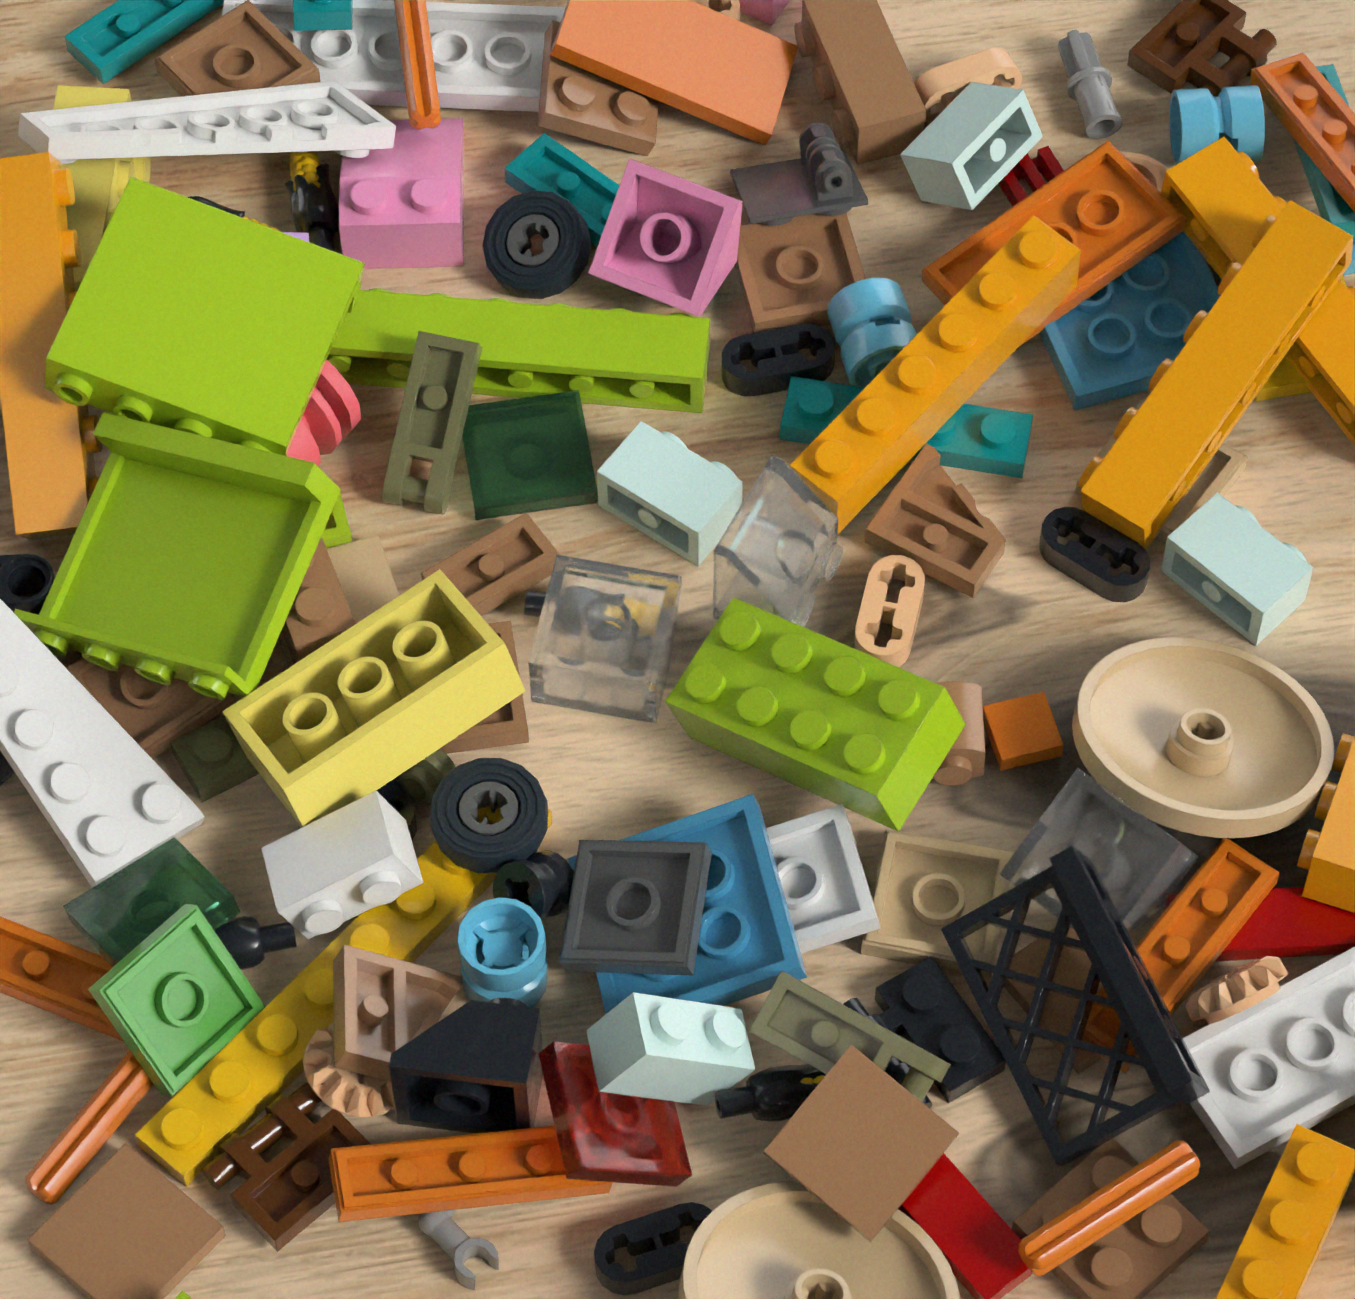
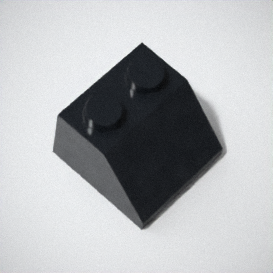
[389,998,544,1134]

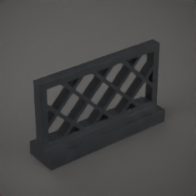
[941,845,1210,1166]

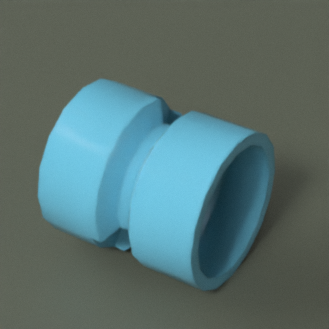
[1169,85,1265,165]
[827,278,917,388]
[457,897,548,1007]

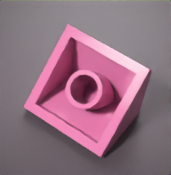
[588,159,743,316]

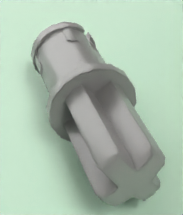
[1058,30,1122,139]

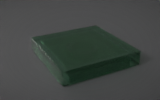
[462,390,598,520]
[63,837,241,967]

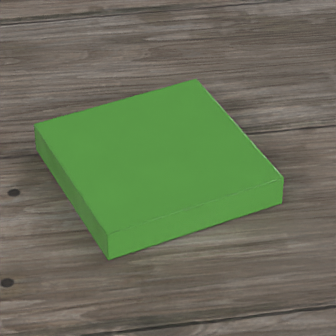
[88,904,266,1096]

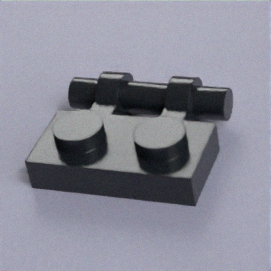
[843,956,1006,1108]

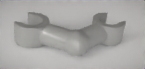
[418,1210,499,1290]

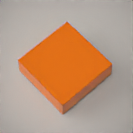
[983,692,1064,771]

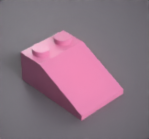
[339,118,464,269]

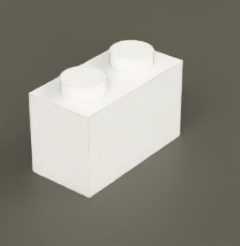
[261,791,423,940]

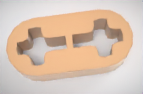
[914,47,1023,124]
[854,555,925,667]

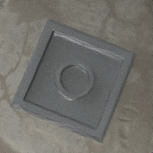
[559,840,712,976]

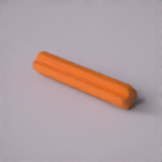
[394,0,441,130]
[25,1050,153,1205]
[1018,1140,1201,1276]

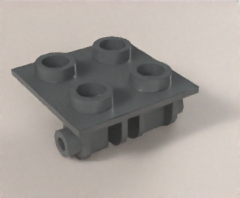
[730,123,868,226]

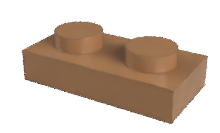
[421,512,562,616]

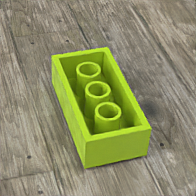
[665,597,966,832]

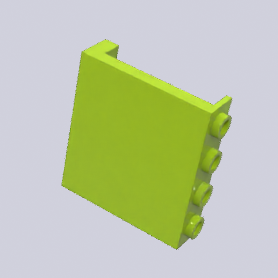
[45,176,365,456]
[14,412,341,700]

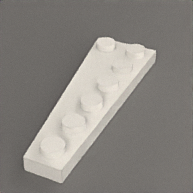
[18,81,396,164]
[0,599,205,890]

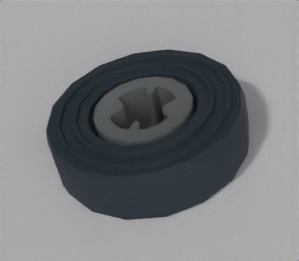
[482,190,591,299]
[430,758,548,873]

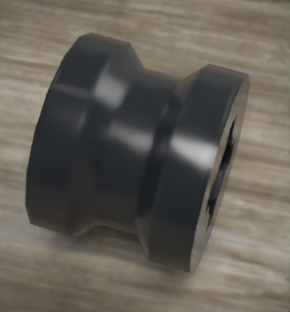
[493,850,574,921]

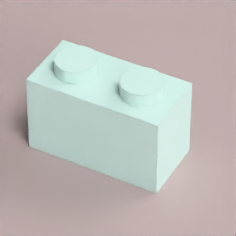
[900,82,1043,210]
[597,421,743,567]
[1161,492,1314,646]
[586,992,755,1106]

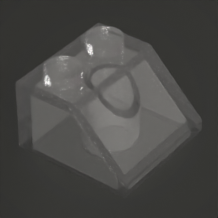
[713,455,843,627]
[528,555,682,724]
[999,767,1199,933]

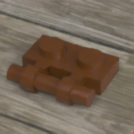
[1127,0,1277,96]
[201,1082,371,1252]

